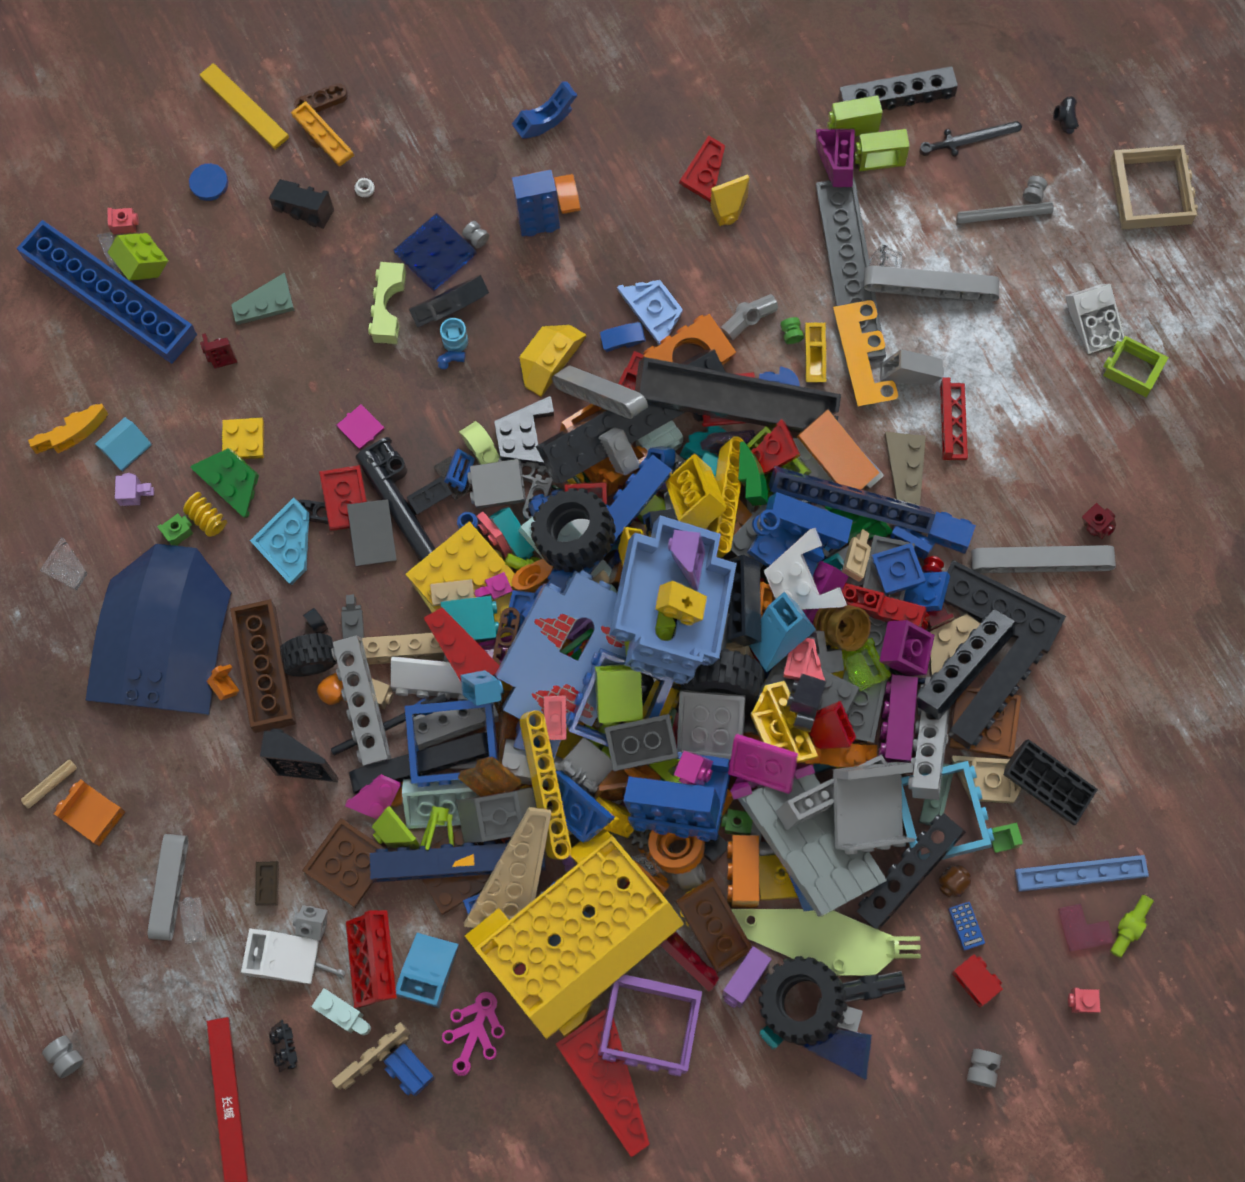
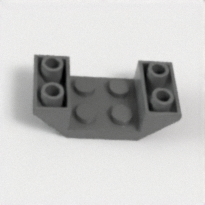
[456,787,537,843]

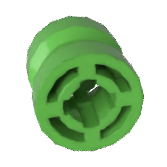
[780,317,804,344]

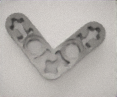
[498,458,554,521]

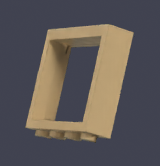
[1110,145,1198,230]

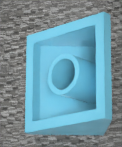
[95,418,152,471]

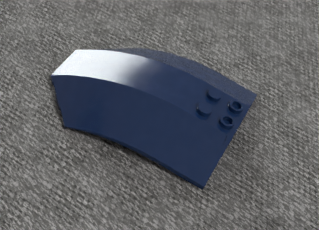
[85,544,231,715]

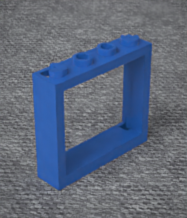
[566,648,674,746]
[405,700,499,787]

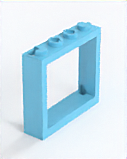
[901,761,994,860]

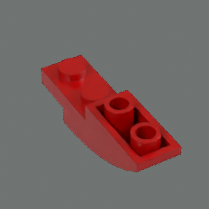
[841,583,927,627]

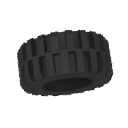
[531,488,616,573]
[681,649,765,716]
[758,956,847,1046]

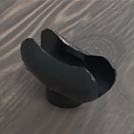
[1053,96,1079,134]

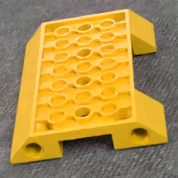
[465,829,684,1039]

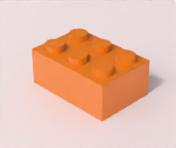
[727,835,759,908]

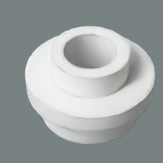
[355,178,374,197]

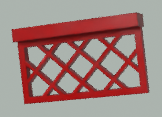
[345,910,397,1008]

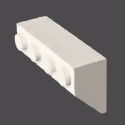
[391,657,468,701]

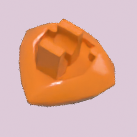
[317,673,347,705]

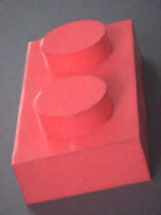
[543,695,566,740]

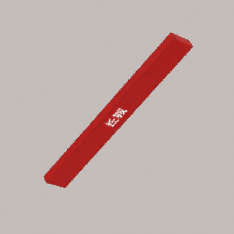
[206,1017,249,1182]

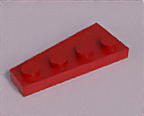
[424,607,500,682]

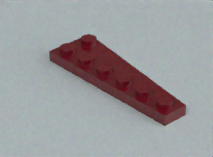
[622,882,719,991]

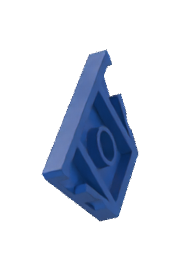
[556,770,614,843]

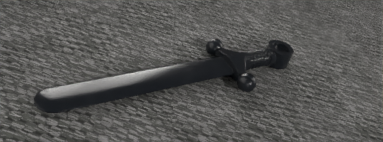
[919,121,1022,157]

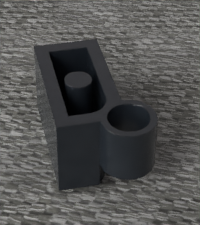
[786,673,826,733]

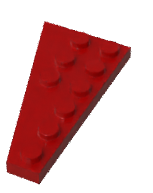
[556,1008,650,1158]

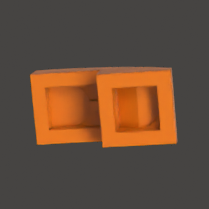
[554,174,581,214]

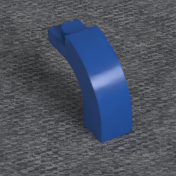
[512,81,578,138]

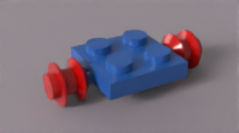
[903,556,950,630]

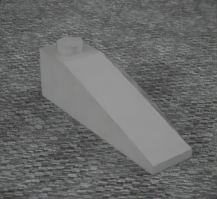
[500,739,564,787]

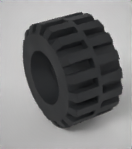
[280,633,337,677]

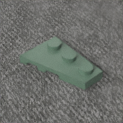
[231,273,294,325]

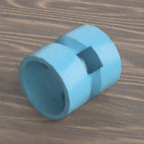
[440,318,468,352]

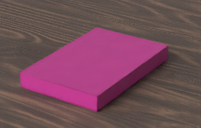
[728,734,799,794]

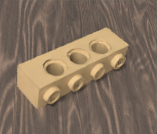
[362,633,445,665]

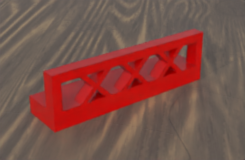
[940,377,968,460]

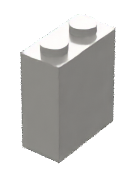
[468,459,526,509]

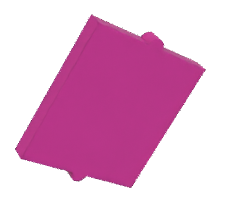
[336,404,385,450]

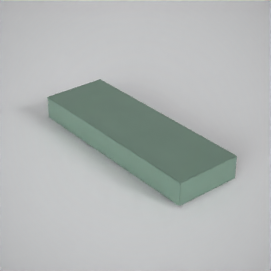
[919,763,953,826]

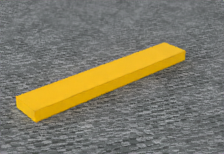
[199,63,289,149]

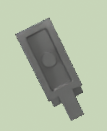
[341,594,365,639]

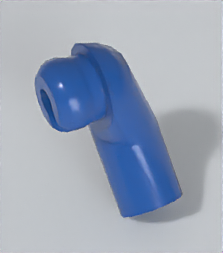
[437,351,465,369]

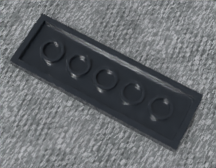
[944,560,1066,654]

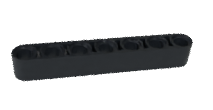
[349,732,489,794]

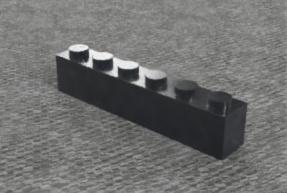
[948,632,1044,750]

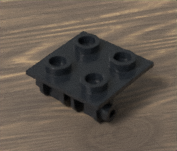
[269,1020,298,1072]

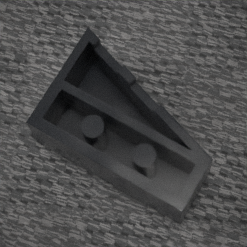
[269,179,334,229]

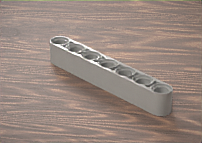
[864,266,999,302]
[552,366,648,419]
[971,545,1116,573]

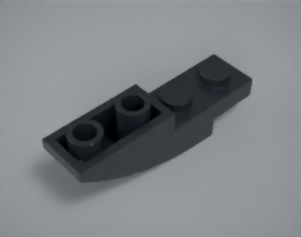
[409,275,489,328]

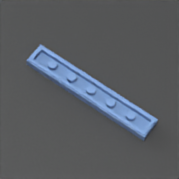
[1015,855,1149,892]

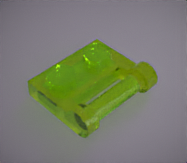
[842,638,892,691]

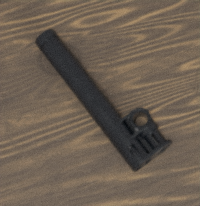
[356,437,436,561]

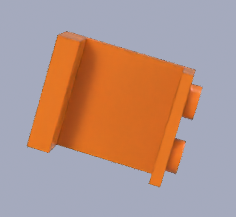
[54,779,125,846]

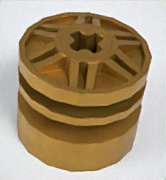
[813,605,871,651]

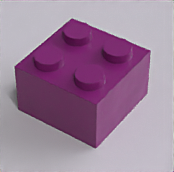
[879,620,935,676]

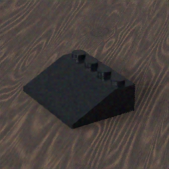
[260,729,339,783]

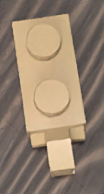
[842,529,871,582]

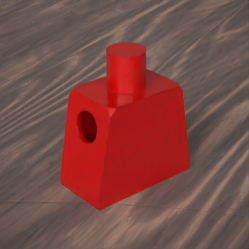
[808,701,856,749]

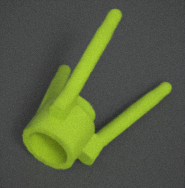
[420,806,454,850]

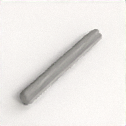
[957,202,1054,224]

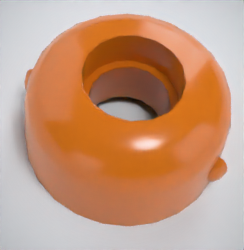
[648,830,705,874]

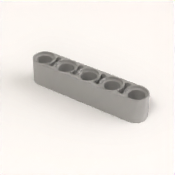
[148,834,188,941]

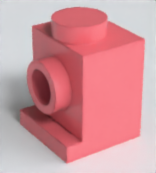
[108,208,139,234]

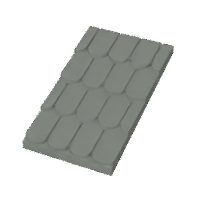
[738,774,887,916]

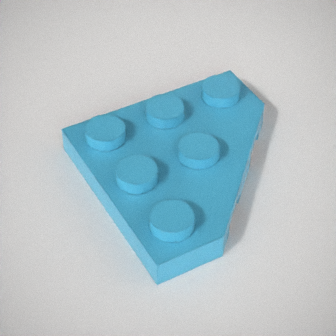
[250,498,309,585]

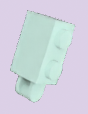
[311,988,371,1035]

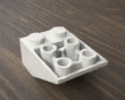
[1065,284,1124,354]
[241,928,319,984]

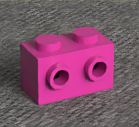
[674,750,713,786]

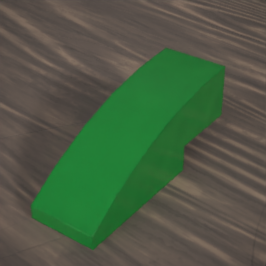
[738,441,768,506]

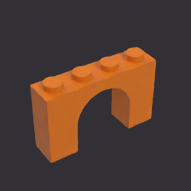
[642,313,736,365]

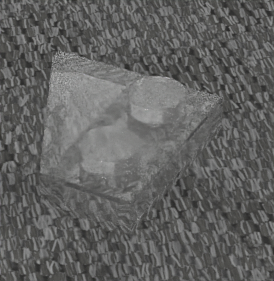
[40,537,88,591]

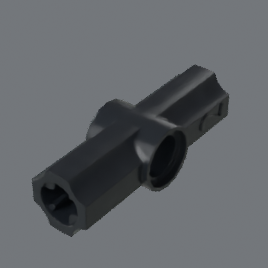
[843,971,906,1003]

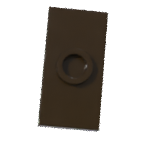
[255,861,279,906]

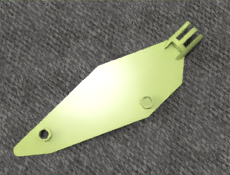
[731,909,921,975]

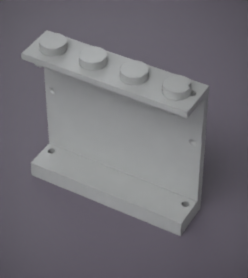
[833,762,915,854]

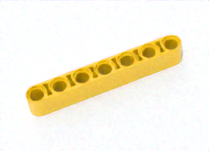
[707,436,743,558]
[520,711,571,859]

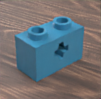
[461,670,503,706]

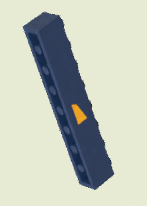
[370,840,546,883]

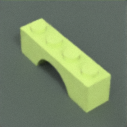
[369,262,406,344]

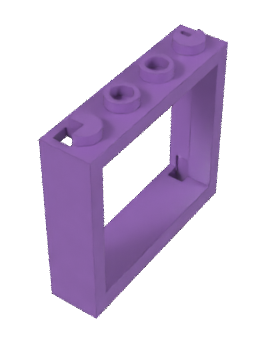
[598,974,702,1076]

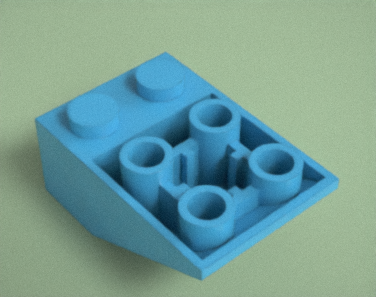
[749,592,816,672]
[396,933,459,1008]

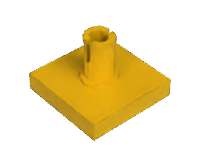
[759,855,798,901]

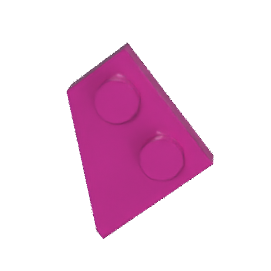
[345,774,401,819]

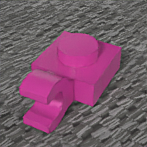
[474,572,513,600]

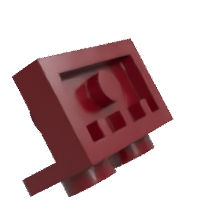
[200,333,238,369]

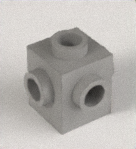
[293,905,328,940]

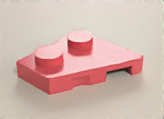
[477,512,513,559]
[783,638,825,681]

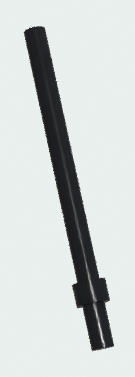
[331,693,448,756]

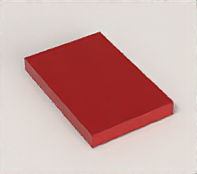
[319,465,367,531]

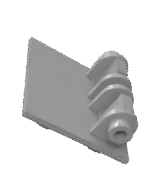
[556,737,613,795]

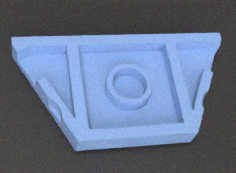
[617,280,683,345]

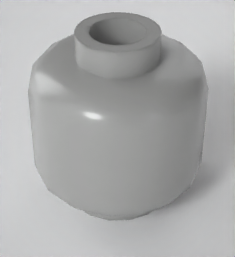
[672,864,706,890]

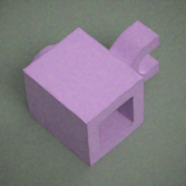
[115,473,154,506]

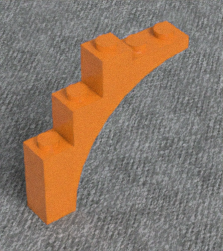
[743,732,878,767]

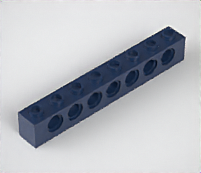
[768,466,935,534]

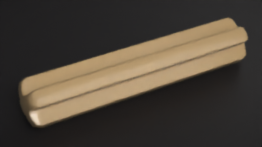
[21,760,77,808]

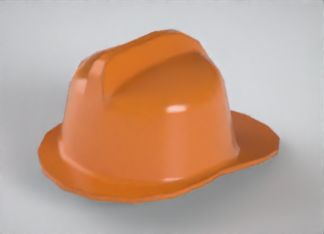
[512,558,554,593]

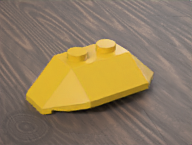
[519,325,587,397]
[751,681,818,763]

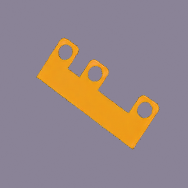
[833,300,898,406]

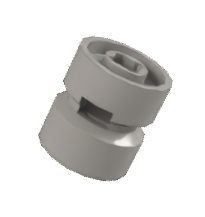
[42,1035,84,1079]
[967,1049,1002,1088]

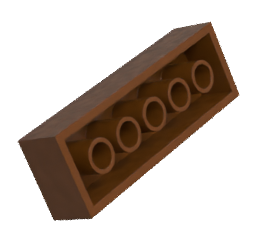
[230,599,296,733]

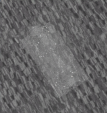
[179,897,207,944]

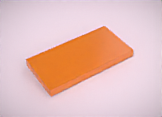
[797,410,879,489]

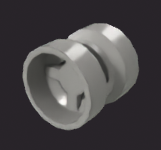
[1023,176,1048,203]
[462,221,490,248]

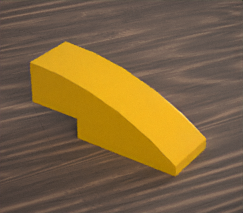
[804,323,826,382]

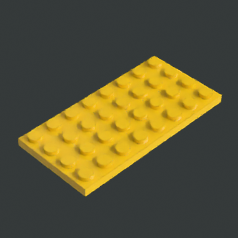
[406,521,523,695]

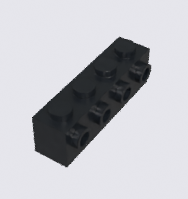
[727,555,762,647]

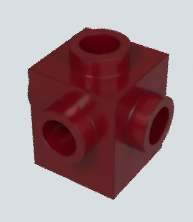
[1082,503,1116,540]

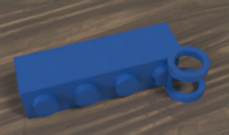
[752,492,853,549]

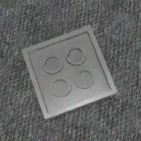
[677,690,746,760]

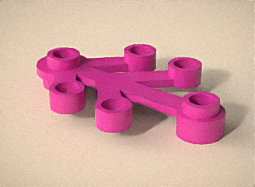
[442,992,505,1076]

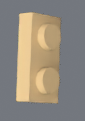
[430,579,474,606]

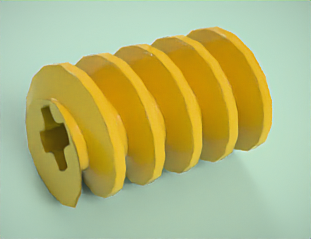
[183,492,227,537]

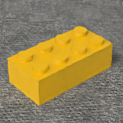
[665,453,727,529]

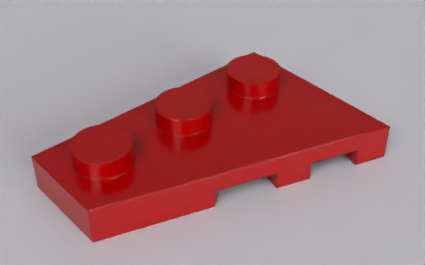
[679,136,725,203]
[751,419,801,476]

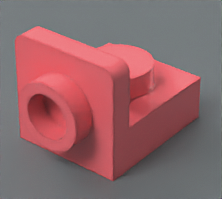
[1068,988,1100,1013]

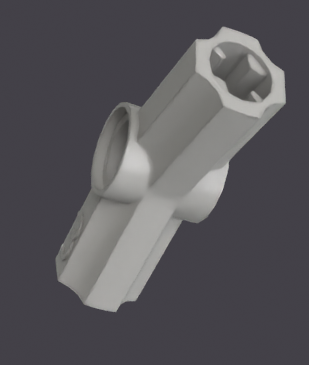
[721,294,778,341]

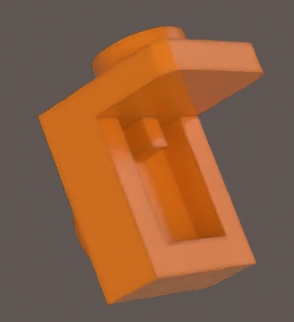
[207,664,240,700]

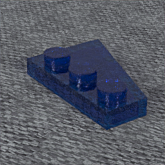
[802,1029,872,1080]

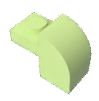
[459,421,500,465]

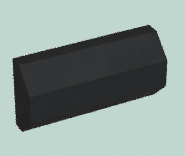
[1003,739,1098,825]

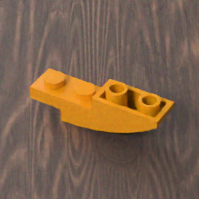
[28,403,108,454]

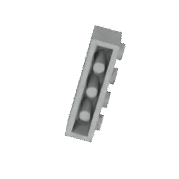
[414,700,499,750]

